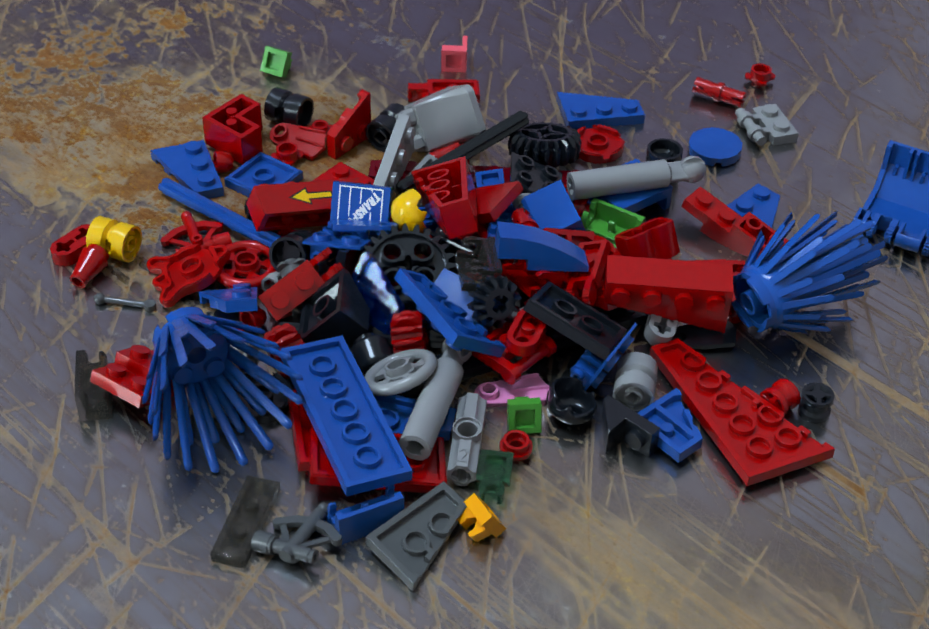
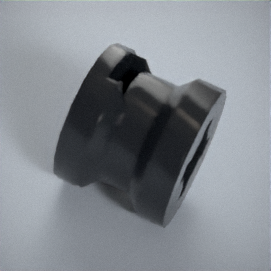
[798,382,835,423]

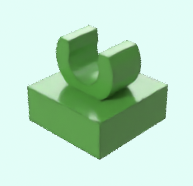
[260,46,292,77]
[507,396,542,434]

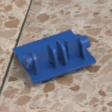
[302,226,378,265]
[570,323,638,391]

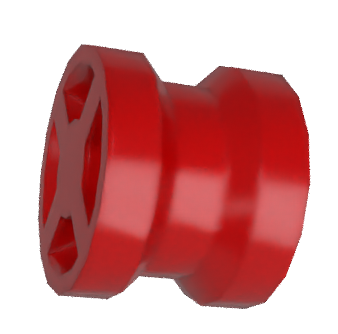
[759,378,801,415]

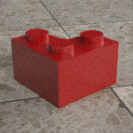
[202,94,263,165]

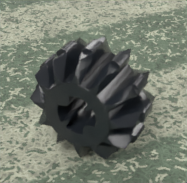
[467,275,522,328]

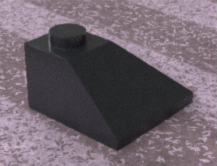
[299,268,370,345]

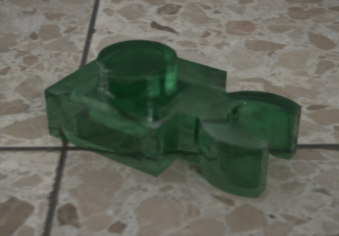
[476,449,514,505]

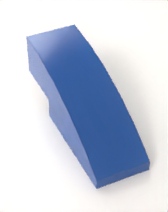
[495,222,589,272]

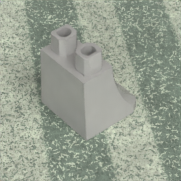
[395,84,486,152]

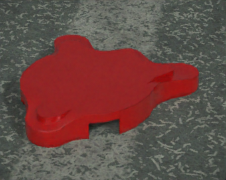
[146,244,231,308]

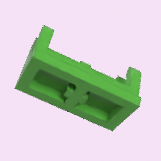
[581,198,646,249]

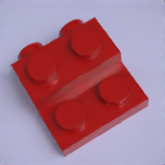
[90,345,174,408]

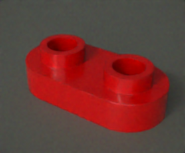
[506,308,548,357]

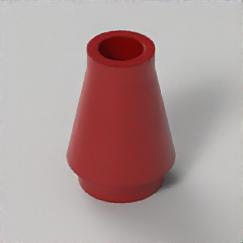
[69,244,109,288]

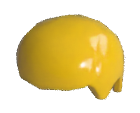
[391,189,427,233]

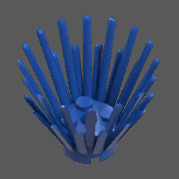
[142,307,303,473]

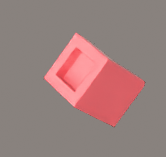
[441,36,468,73]

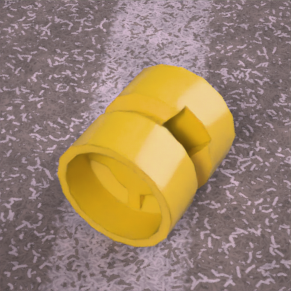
[86,216,142,263]

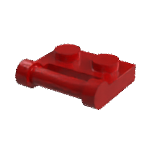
[472,316,557,385]

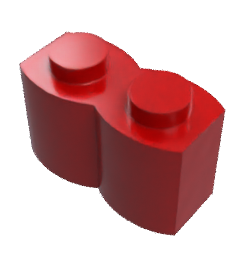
[614,217,680,260]

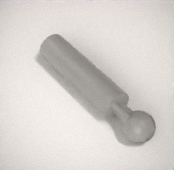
[566,155,706,201]
[399,339,472,460]

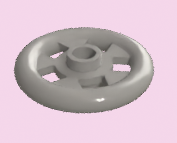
[364,349,437,396]

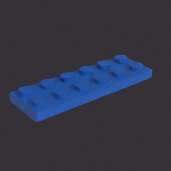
[281,335,413,497]

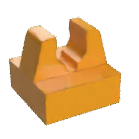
[458,493,506,542]

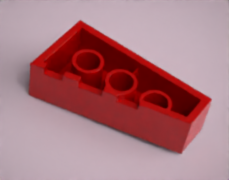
[411,156,479,239]
[604,255,734,333]

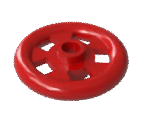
[216,240,278,289]

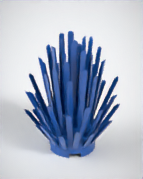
[731,211,888,334]

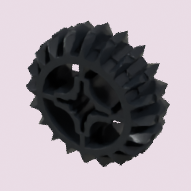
[508,122,582,168]

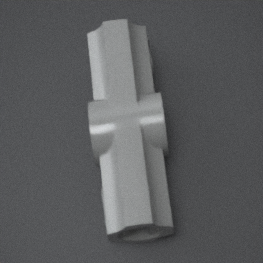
[447,393,487,486]

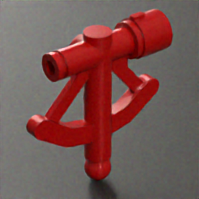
[160,211,232,252]

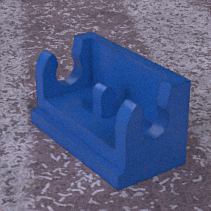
[327,484,404,545]

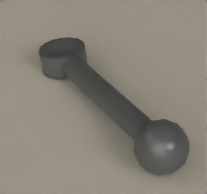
[94,293,156,312]

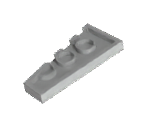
[373,113,415,196]

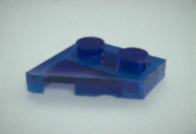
[352,252,405,335]

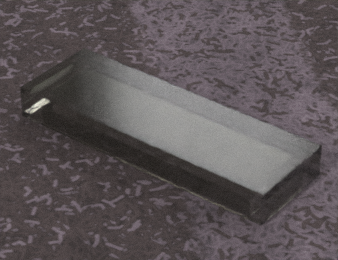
[210,475,280,569]

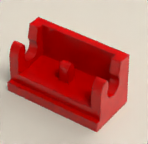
[501,259,565,298]

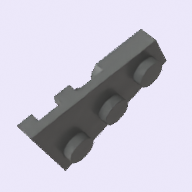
[365,481,467,591]

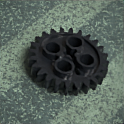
[358,224,457,313]

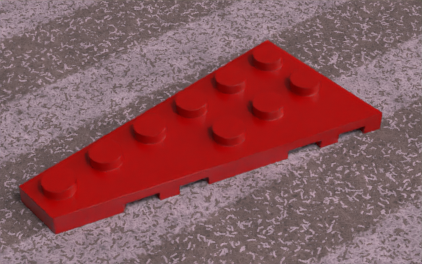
[650,338,835,486]

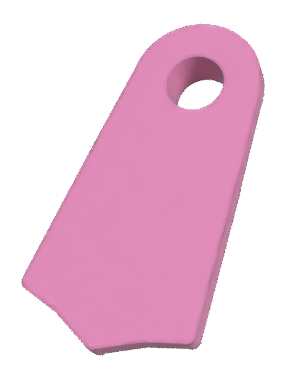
[474,373,550,407]

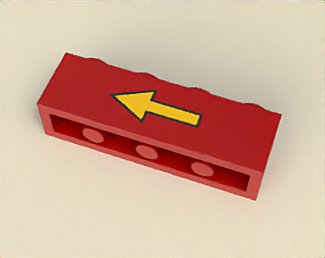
[246,178,362,232]

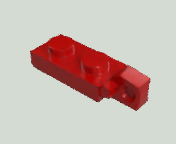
[407,79,480,103]

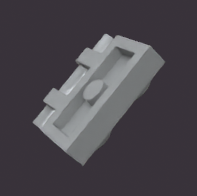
[735,104,799,146]

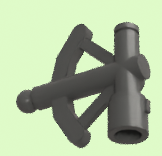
[251,502,342,564]

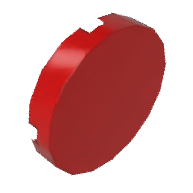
[577,124,625,164]

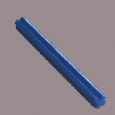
[158,178,282,248]

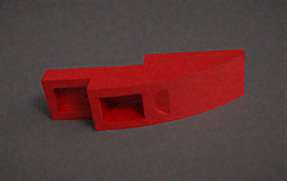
[681,186,789,259]

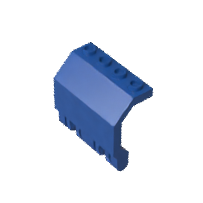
[852,140,929,256]

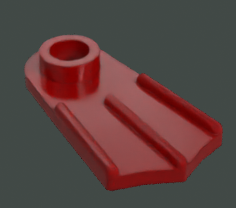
[269,123,327,161]

